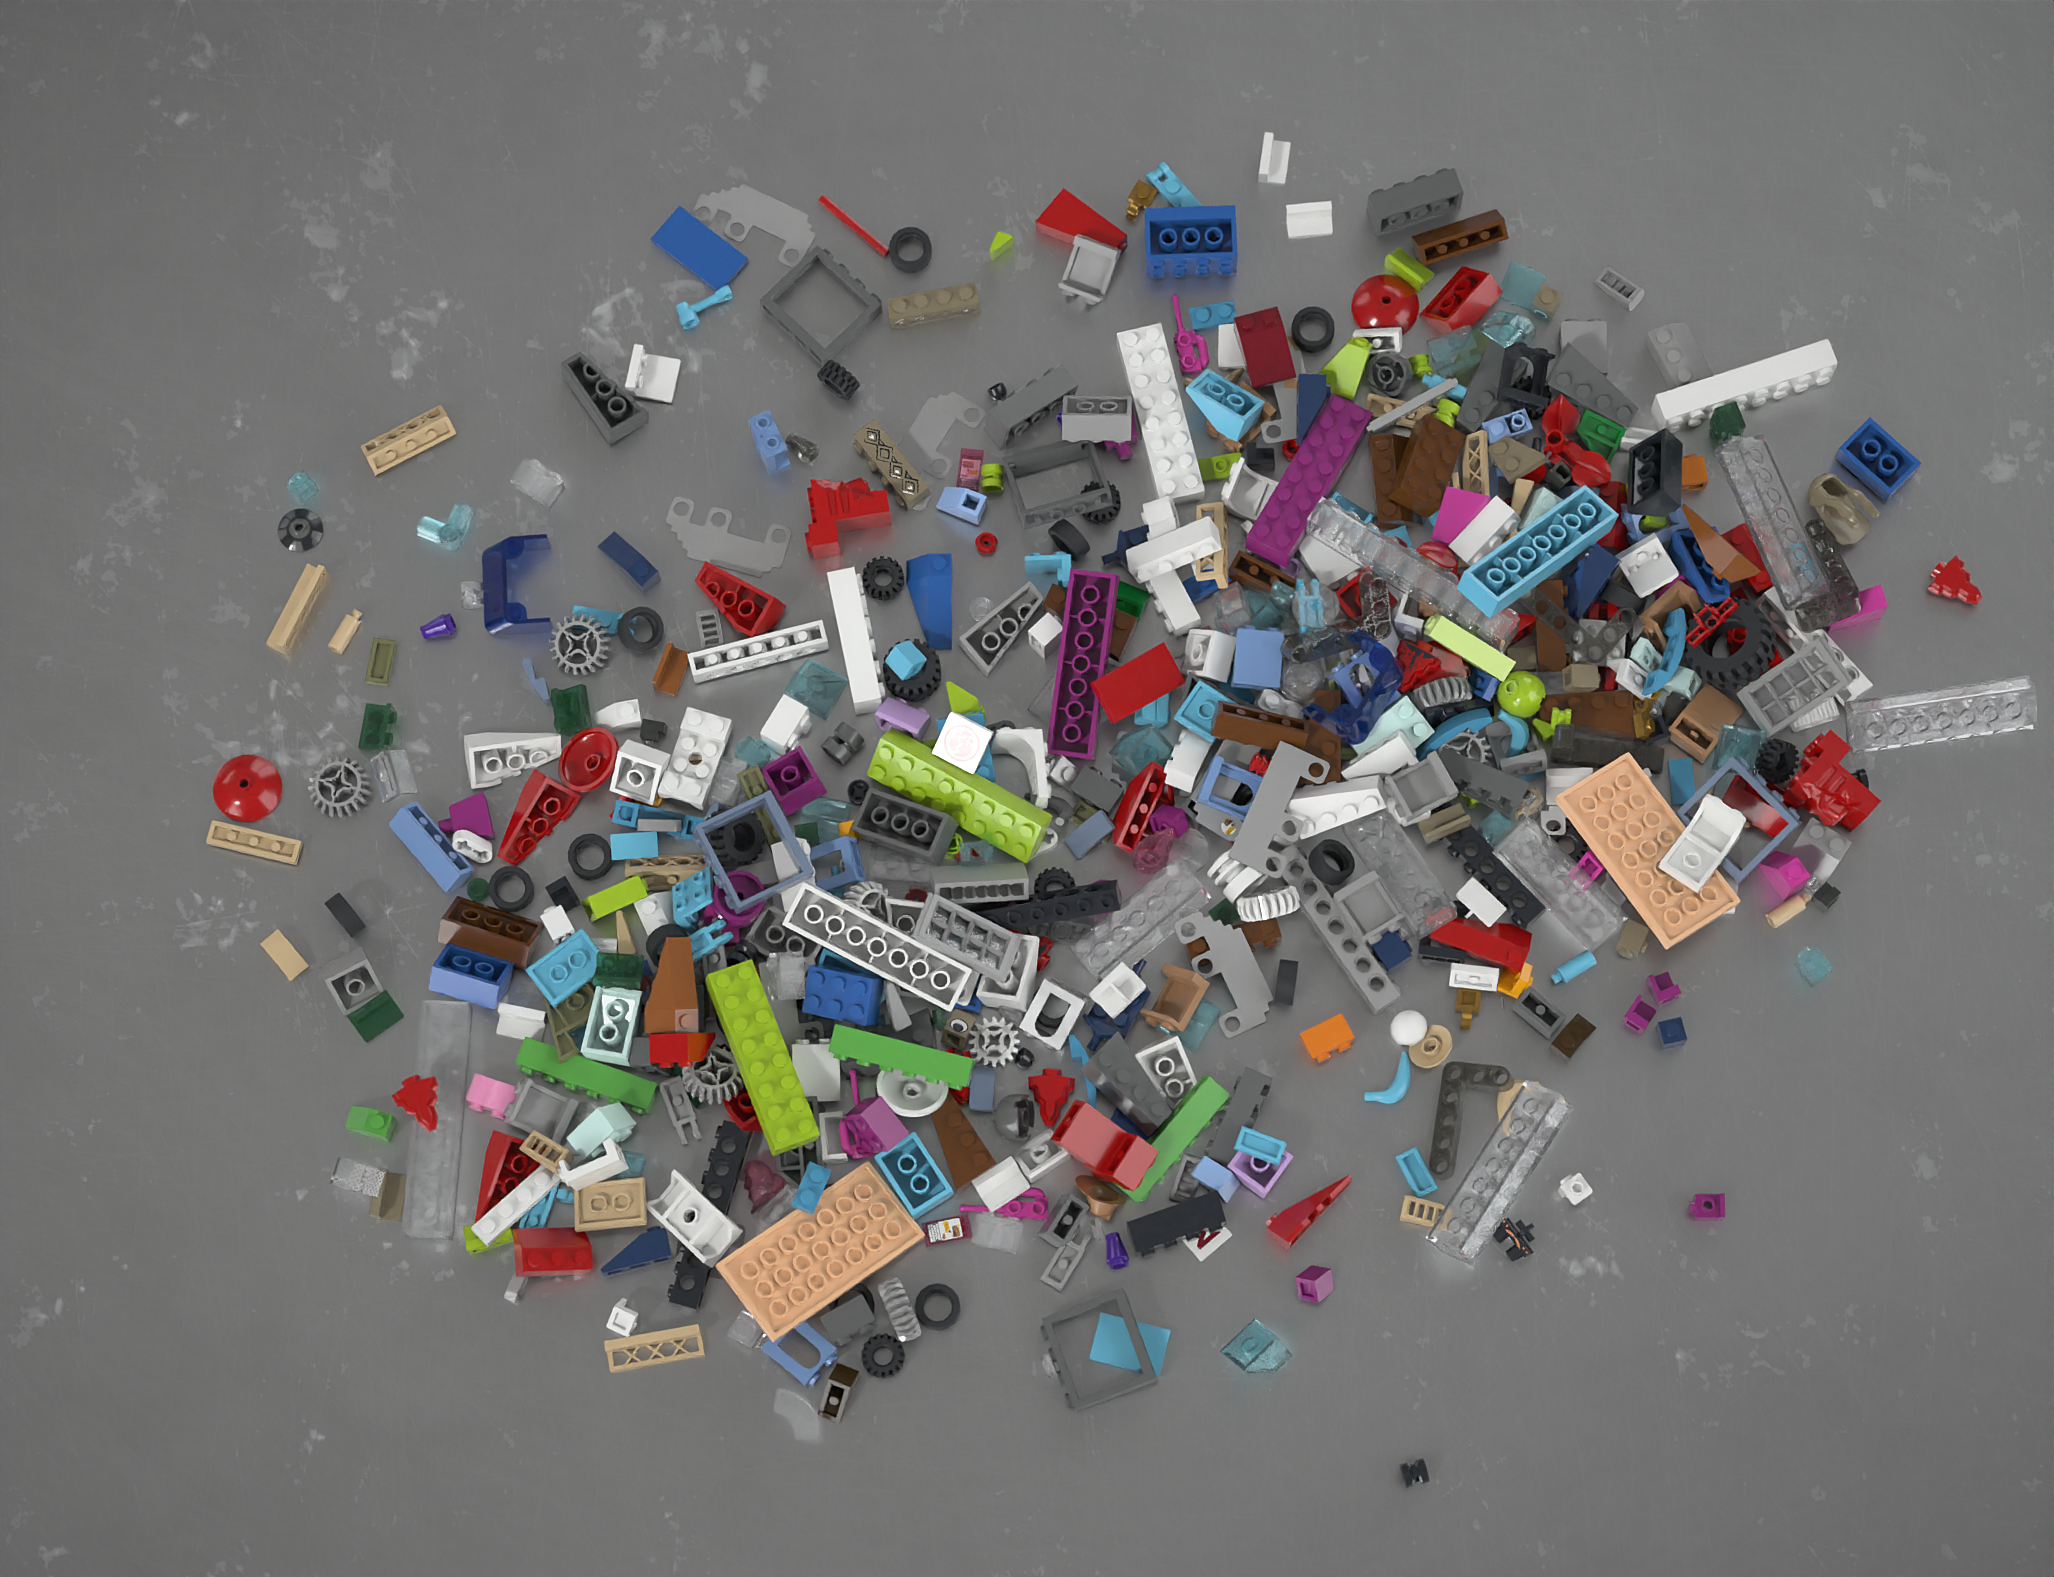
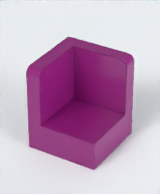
[1646,972,1681,1006]
[1622,994,1656,1034]
[1295,1265,1334,1302]

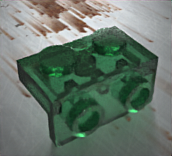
[550,684,592,737]
[358,703,397,753]
[593,952,644,990]

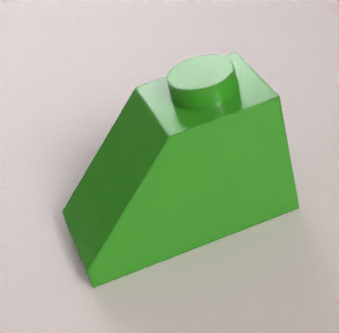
[344,1106,397,1142]

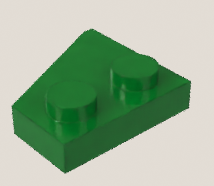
[1575,409,1627,465]

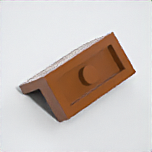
[652,641,690,698]

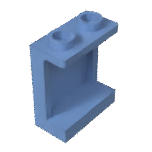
[1231,625,1284,691]

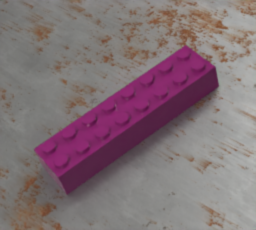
[1245,393,1373,568]
[1047,568,1120,760]

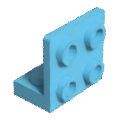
[1024,552,1072,589]
[672,867,714,935]

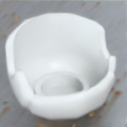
[1390,1010,1427,1046]

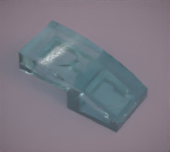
[1268,579,1297,617]

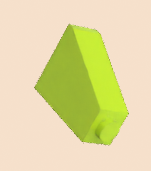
[1317,337,1373,400]
[581,875,649,923]

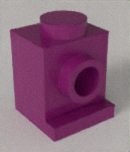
[1149,804,1190,839]
[1689,1193,1725,1221]

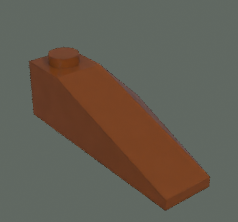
[1681,504,1761,583]
[644,937,698,1033]

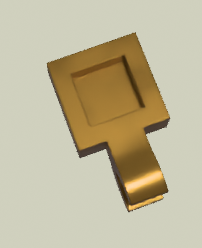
[1126,180,1158,221]
[1633,697,1656,741]
[1455,987,1482,1030]

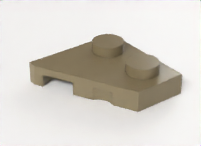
[1488,436,1548,485]

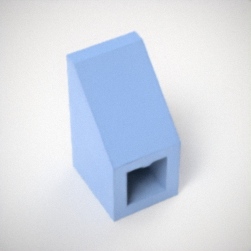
[1481,408,1533,446]
[936,487,987,525]

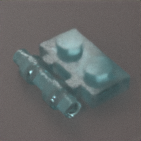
[1426,325,1482,377]

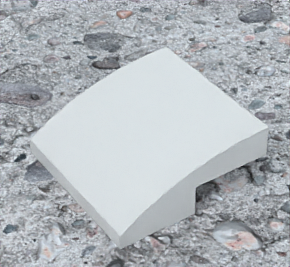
[1218,324,1246,371]

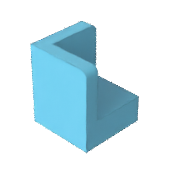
[885,640,927,681]

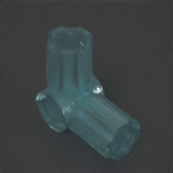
[415,503,475,551]

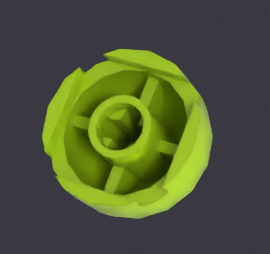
[1497,670,1546,718]

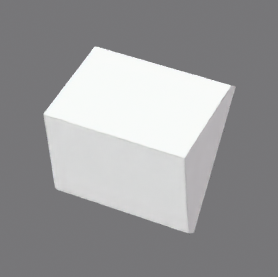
[1011,1128,1071,1184]

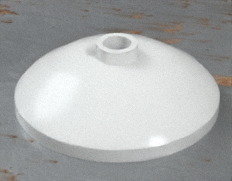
[877,1069,948,1117]

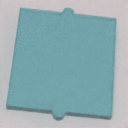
[1498,261,1546,311]

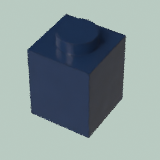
[1655,1017,1687,1050]

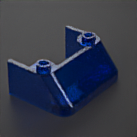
[482,534,554,636]
[1300,628,1404,745]

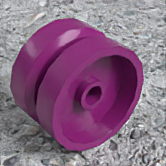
[711,870,765,928]

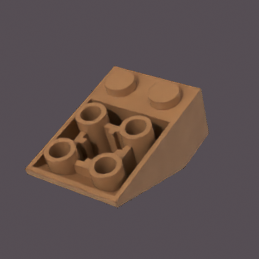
[1668,683,1745,764]

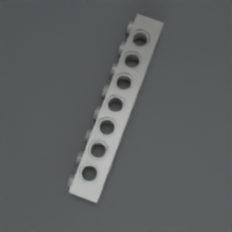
[1270,843,1401,1015]

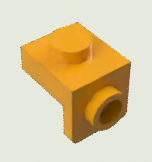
[1496,962,1533,999]

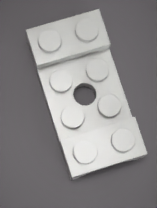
[657,707,733,810]
[646,1169,743,1268]

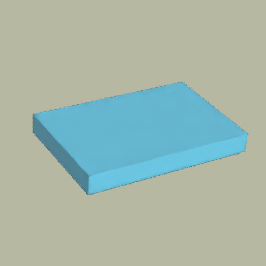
[525,928,611,1008]
[1089,1312,1171,1378]

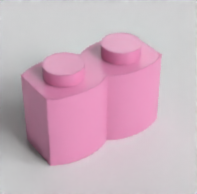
[465,1074,516,1120]

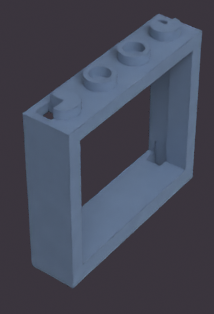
[1675,756,1802,883]
[692,790,814,914]

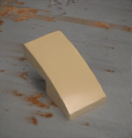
[260,929,309,981]

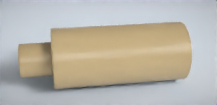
[327,609,362,654]
[1765,893,1811,928]

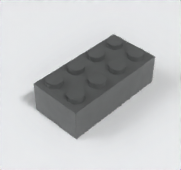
[1367,168,1464,236]
[851,787,959,866]

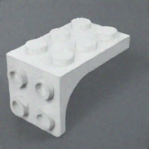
[1220,457,1279,523]
[990,727,1051,810]
[1658,794,1746,893]

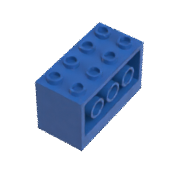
[1144,205,1237,278]

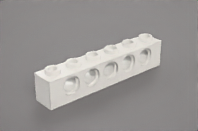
[1755,583,1873,708]
[687,620,829,683]

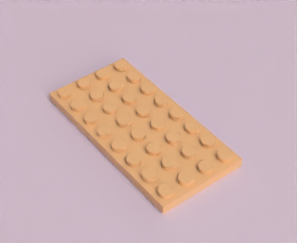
[1554,752,1741,950]
[715,1161,925,1343]

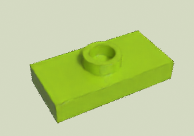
[1197,452,1241,483]

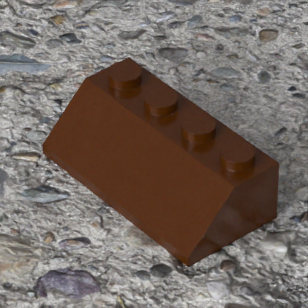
[1368,433,1423,531]
[437,896,545,970]

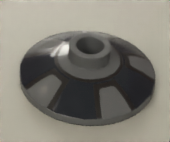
[278,508,324,553]

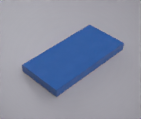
[651,205,749,291]

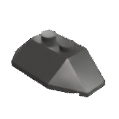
[775,1096,826,1191]

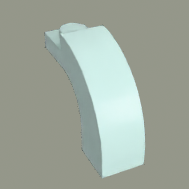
[1630,637,1702,701]

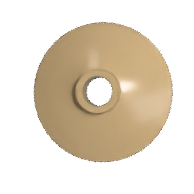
[1409,1025,1452,1068]

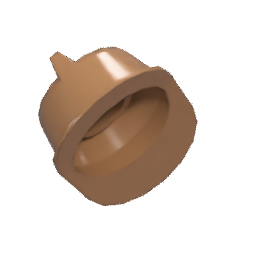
[1075,1175,1126,1220]

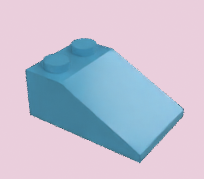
[1185,368,1265,442]

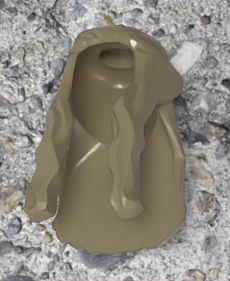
[1808,473,1880,546]

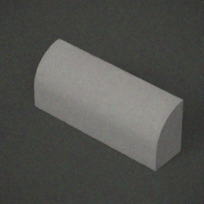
[930,862,1029,904]

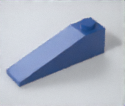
[1667,526,1730,603]
[906,554,952,650]

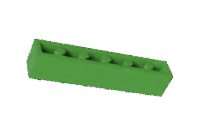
[828,1024,976,1091]
[515,1036,660,1115]
[1113,1074,1230,1203]

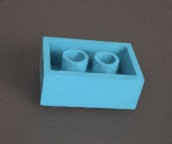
[874,1131,954,1220]

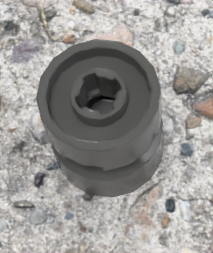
[821,722,864,766]

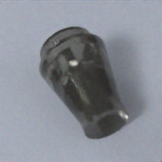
[786,432,820,463]
[1662,692,1688,727]

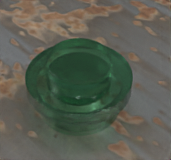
[467,878,489,901]

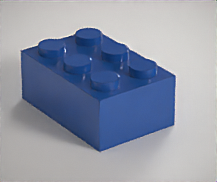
[1835,418,1921,503]
[428,943,514,1009]
[802,964,885,1026]

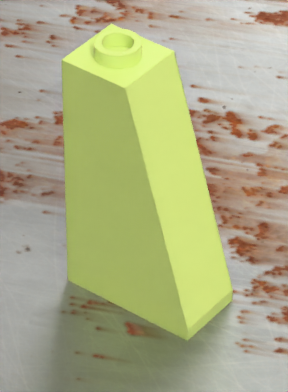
[1423,613,1516,682]

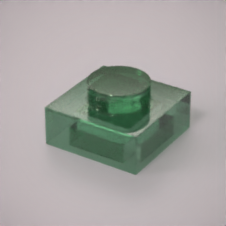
[794,822,820,848]
[1208,898,1240,926]
[932,1005,947,1031]

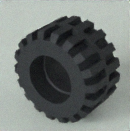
[883,638,941,702]
[705,808,765,867]

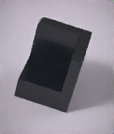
[1247,442,1275,471]
[1641,715,1670,751]
[545,876,581,913]

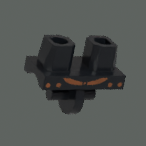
[1492,1218,1535,1261]

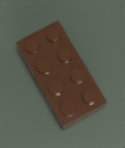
[1388,413,1465,519]

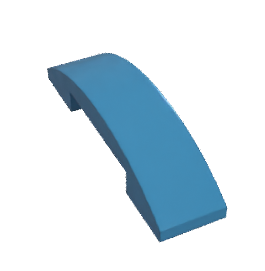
[1642,608,1686,696]
[1415,708,1493,762]
[612,800,704,840]
[1069,1035,1096,1109]

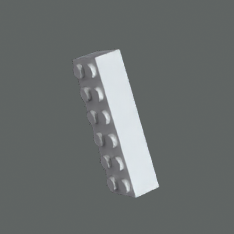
[827,567,886,716]

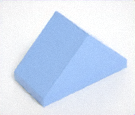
[1190,1156,1240,1203]

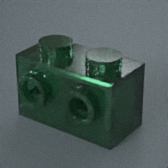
[1709,401,1746,448]

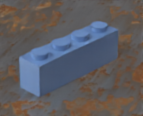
[388,801,475,893]

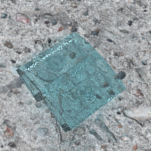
[796,796,852,851]

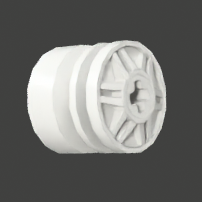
[1207,849,1269,905]

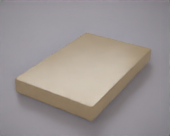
[574,1177,647,1232]

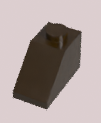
[1548,1013,1596,1064]
[817,1362,859,1423]

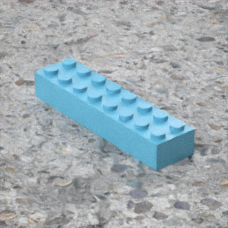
[1456,485,1619,619]

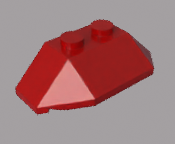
[1112,761,1175,855]

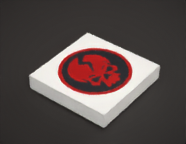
[932,711,994,774]

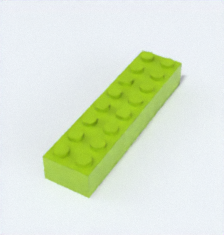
[866,727,1053,864]
[705,959,820,1156]

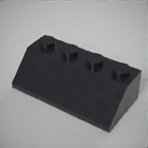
[1627,428,1683,517]
[1126,1190,1226,1258]

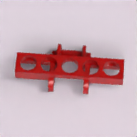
[1685,596,1739,648]

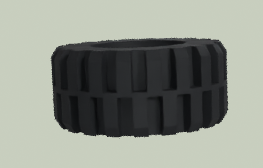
[1684,596,1777,690]

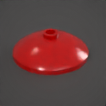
[1351,274,1419,336]
[558,727,619,792]
[213,754,283,823]

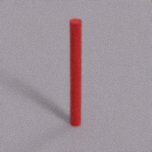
[818,194,889,257]

